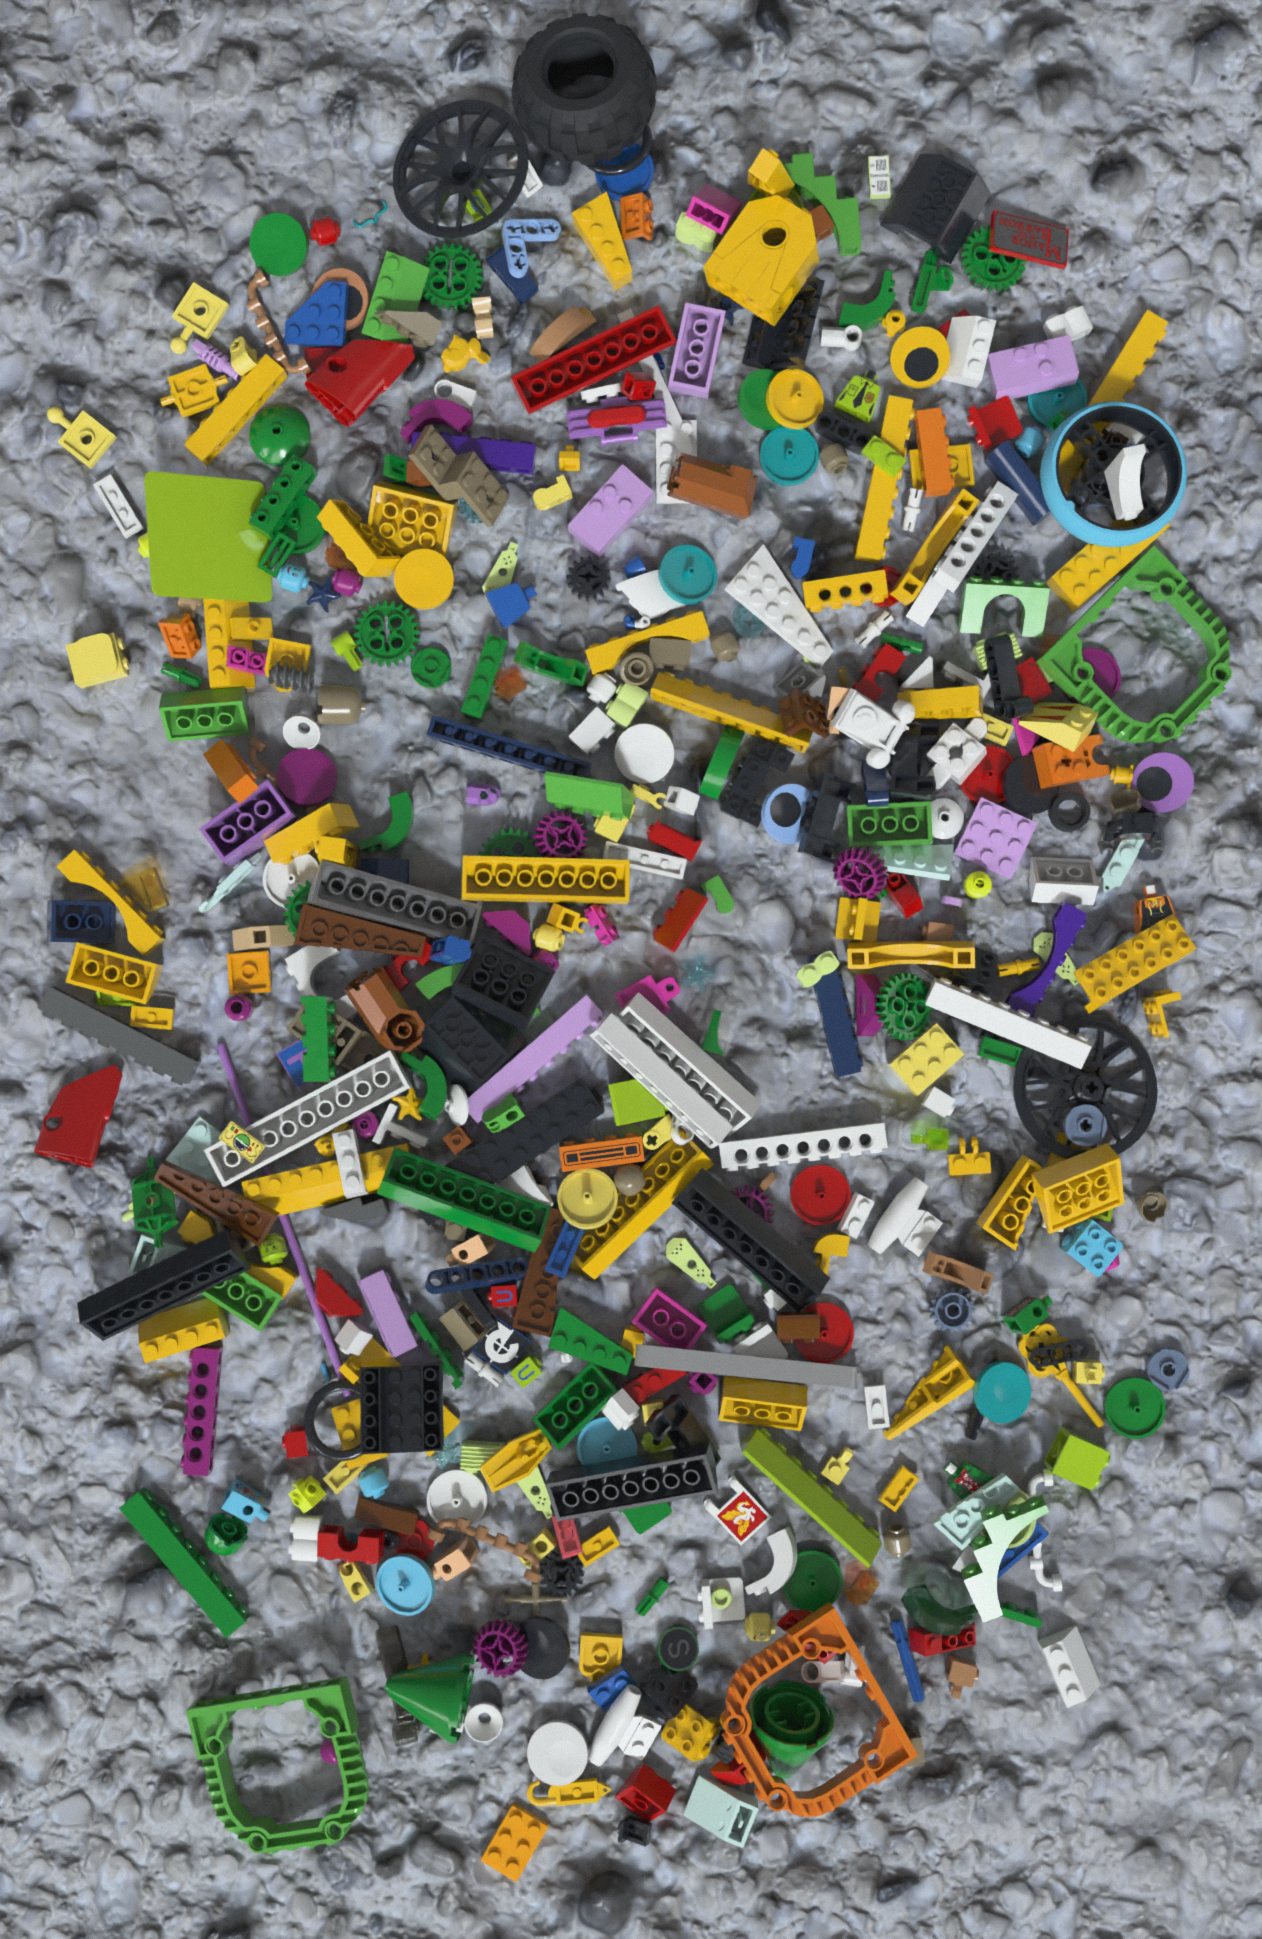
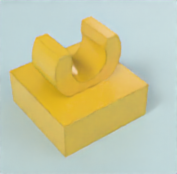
[559,445,580,471]

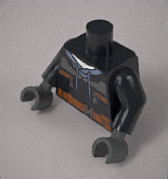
[1099,813,1164,855]

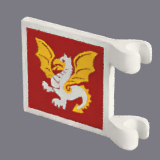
[704,1475,772,1545]

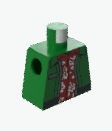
[1000,1293,1053,1335]
[943,1459,995,1500]

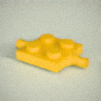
[160,363,228,418]

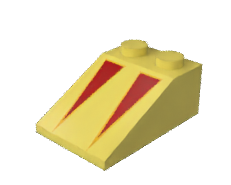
[1018,702,1098,752]

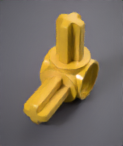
[314,1122,352,1159]

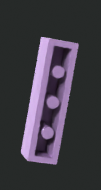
[356,1270,418,1357]

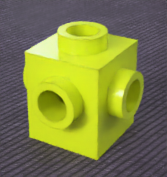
[288,1475,327,1513]

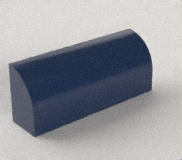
[984,440,1051,526]

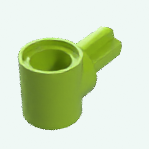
[330,630,363,671]

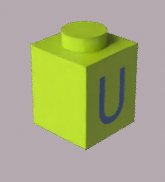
[465,189,492,223]
[510,1353,543,1389]

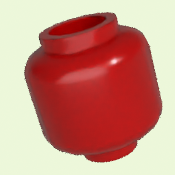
[309,216,341,247]

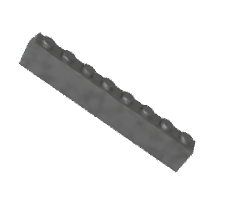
[307,860,482,946]

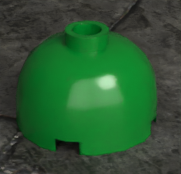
[204,1513,248,1556]

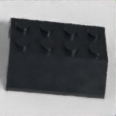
[742,277,825,372]

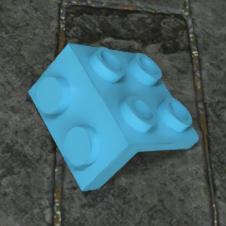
[1060,1218,1123,1277]

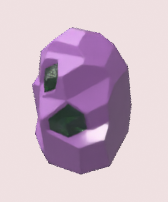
[467,783,501,806]

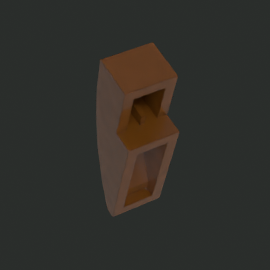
[355,1496,419,1535]

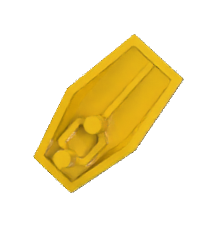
[479,1427,552,1492]

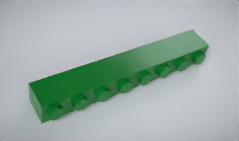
[119,1487,250,1638]

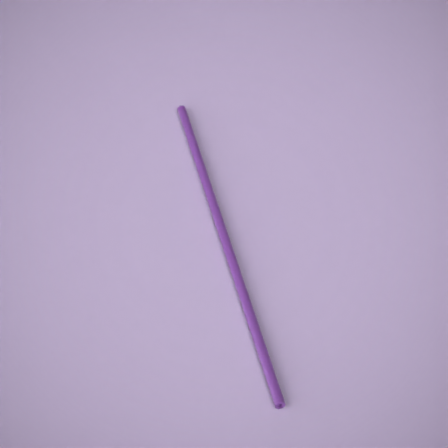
[216,1043,352,1396]

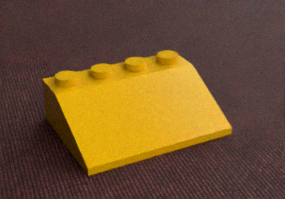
[367,481,459,558]
[1032,1143,1124,1234]

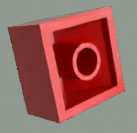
[615,1764,676,1822]

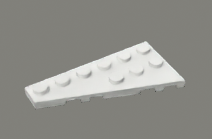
[725,544,834,669]

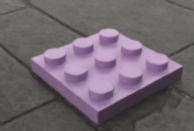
[954,797,1038,880]

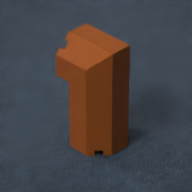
[667,452,758,520]
[343,966,425,1052]

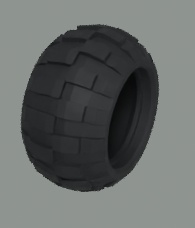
[511,13,657,165]

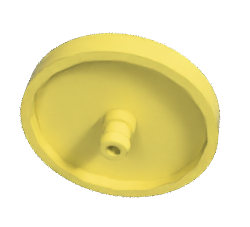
[557,1168,618,1229]

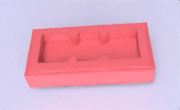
[551,1516,583,1559]

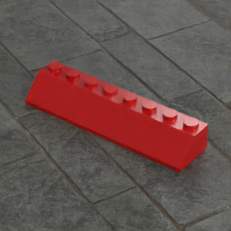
[511,305,677,415]

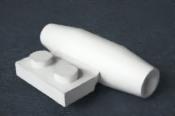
[867,1177,943,1257]
[588,1684,662,1766]

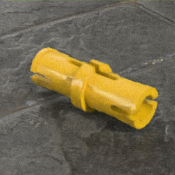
[996,957,1040,977]

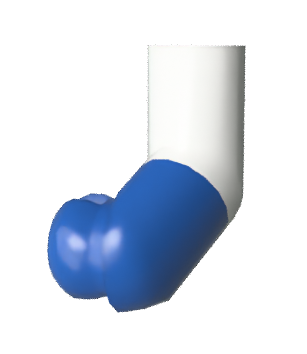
[624,615,650,631]

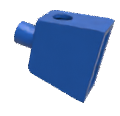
[484,582,537,629]

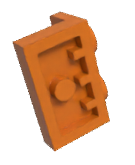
[620,192,654,241]
[158,613,201,659]

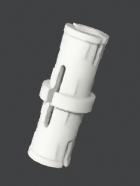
[901,488,923,532]
[855,611,894,648]
[464,1352,505,1387]

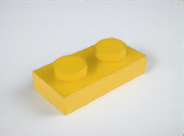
[130,1006,175,1030]
[578,1525,621,1567]

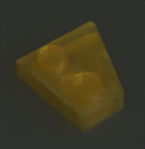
[118,867,170,913]

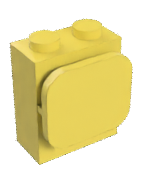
[65,632,130,688]

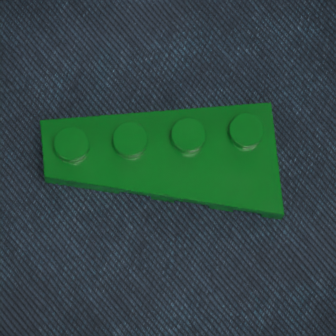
[548,1306,634,1375]
[409,1310,465,1390]

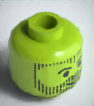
[258,1233,288,1266]

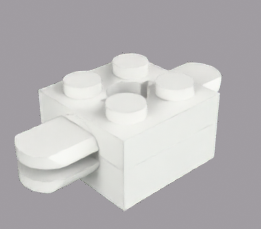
[926,718,987,789]

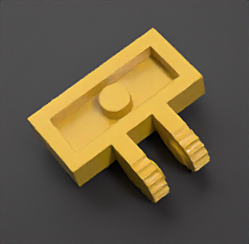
[947,1136,991,1175]

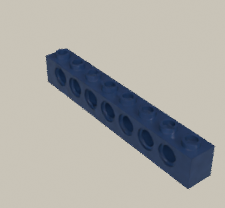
[426,715,592,778]

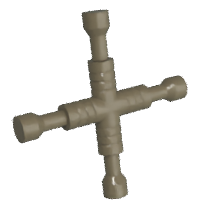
[505,1567,567,1616]

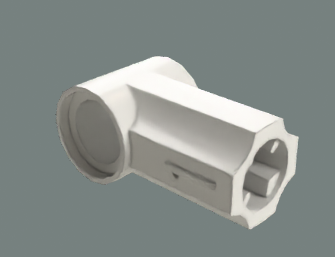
[821,325,862,351]
[840,1641,865,1687]

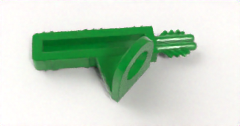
[911,249,954,314]

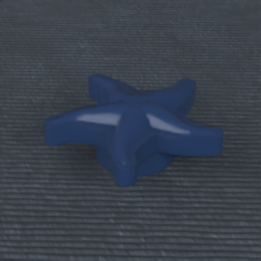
[710,296,744,326]
[306,577,342,613]

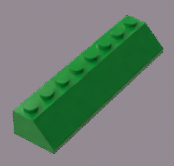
[377,1147,552,1253]

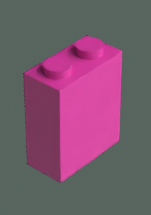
[685,183,743,235]

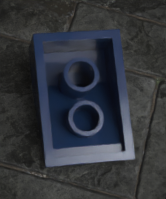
[46,900,115,943]

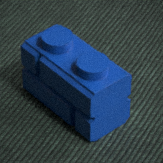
[429,935,472,965]

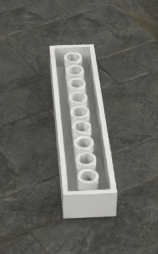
[204,1050,412,1187]

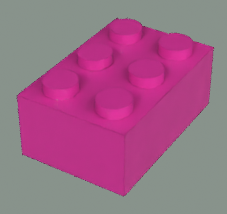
[632,1285,707,1350]

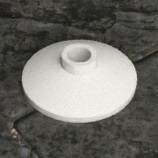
[931,798,964,839]
[445,1084,469,1126]

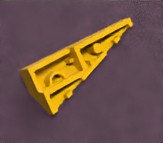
[882,1345,976,1441]

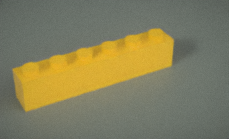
[184,354,288,467]

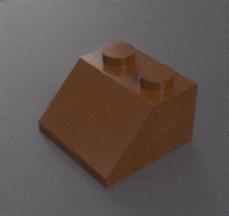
[776,1311,820,1343]

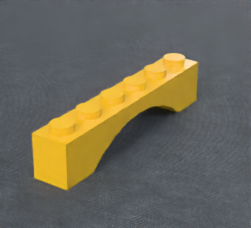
[890,488,980,606]
[585,610,710,677]
[56,850,165,956]
[847,941,975,969]
[177,1209,299,1300]

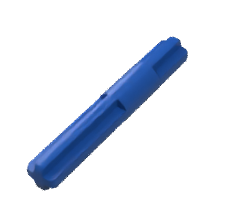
[890,1619,925,1703]

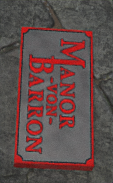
[989,210,1069,270]

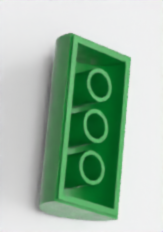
[532,1362,620,1451]

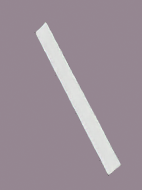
[617,309,692,449]

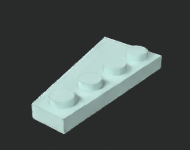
[869,844,954,881]
[931,1473,1020,1550]

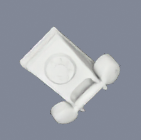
[830,688,915,769]

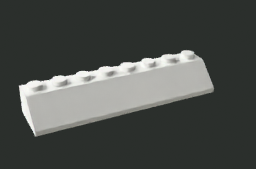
[616,992,761,1137]

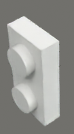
[837,1192,875,1239]
[863,1384,890,1429]

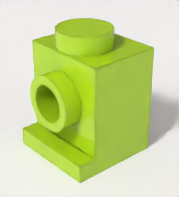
[641,1430,673,1453]

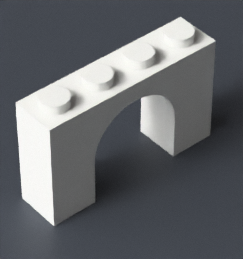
[285,946,358,1019]

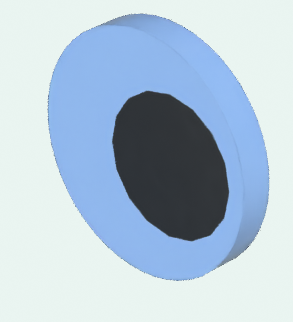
[761,784,810,844]

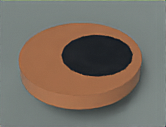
[312,268,371,331]

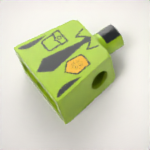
[834,370,881,425]

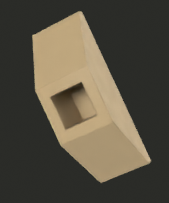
[232,925,296,951]

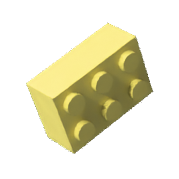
[887,1023,964,1096]

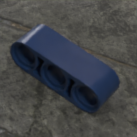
[485,245,539,304]
[861,760,889,807]

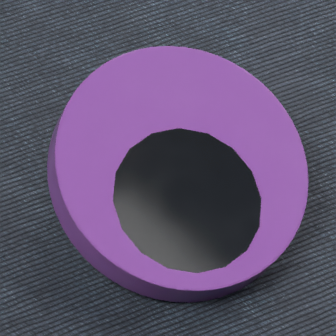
[1132,752,1194,812]

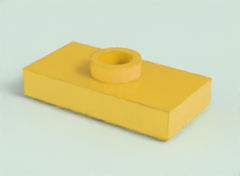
[230,617,273,640]
[878,1464,920,1512]

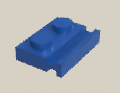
[587,1664,638,1711]

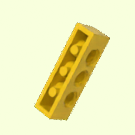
[802,570,888,613]

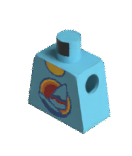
[221,1478,271,1523]

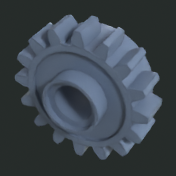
[928,1286,975,1333]

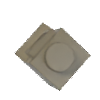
[444,1220,467,1241]

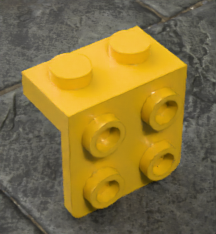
[1143,988,1181,1038]
[661,1704,721,1762]

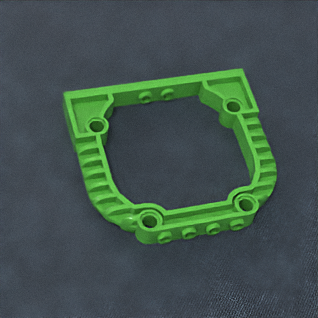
[1036,545,1232,743]
[186,1676,369,1854]

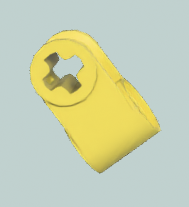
[230,336,259,376]
[642,1113,682,1150]

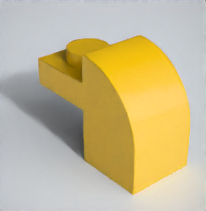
[812,1232,850,1275]

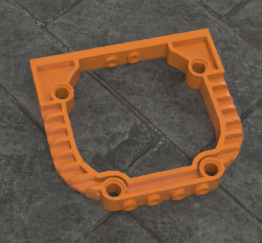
[720,1602,919,1817]

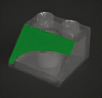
[699,1009,739,1057]

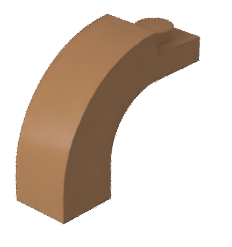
[530,306,597,363]
[922,1251,994,1294]

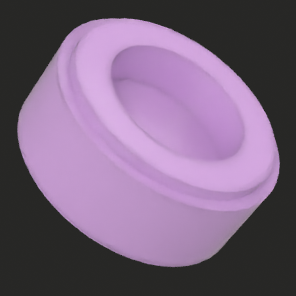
[941,895,963,908]

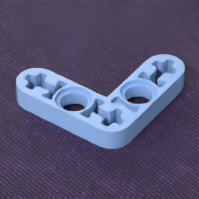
[502,219,561,278]

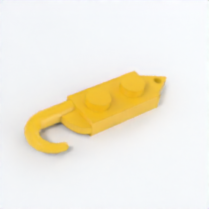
[527,1777,611,1806]

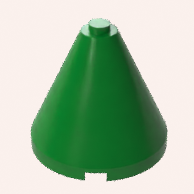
[385,1653,475,1745]
[749,1681,835,1779]

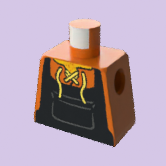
[1134,885,1177,934]

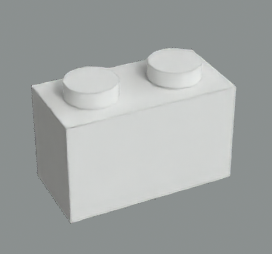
[568,707,615,756]

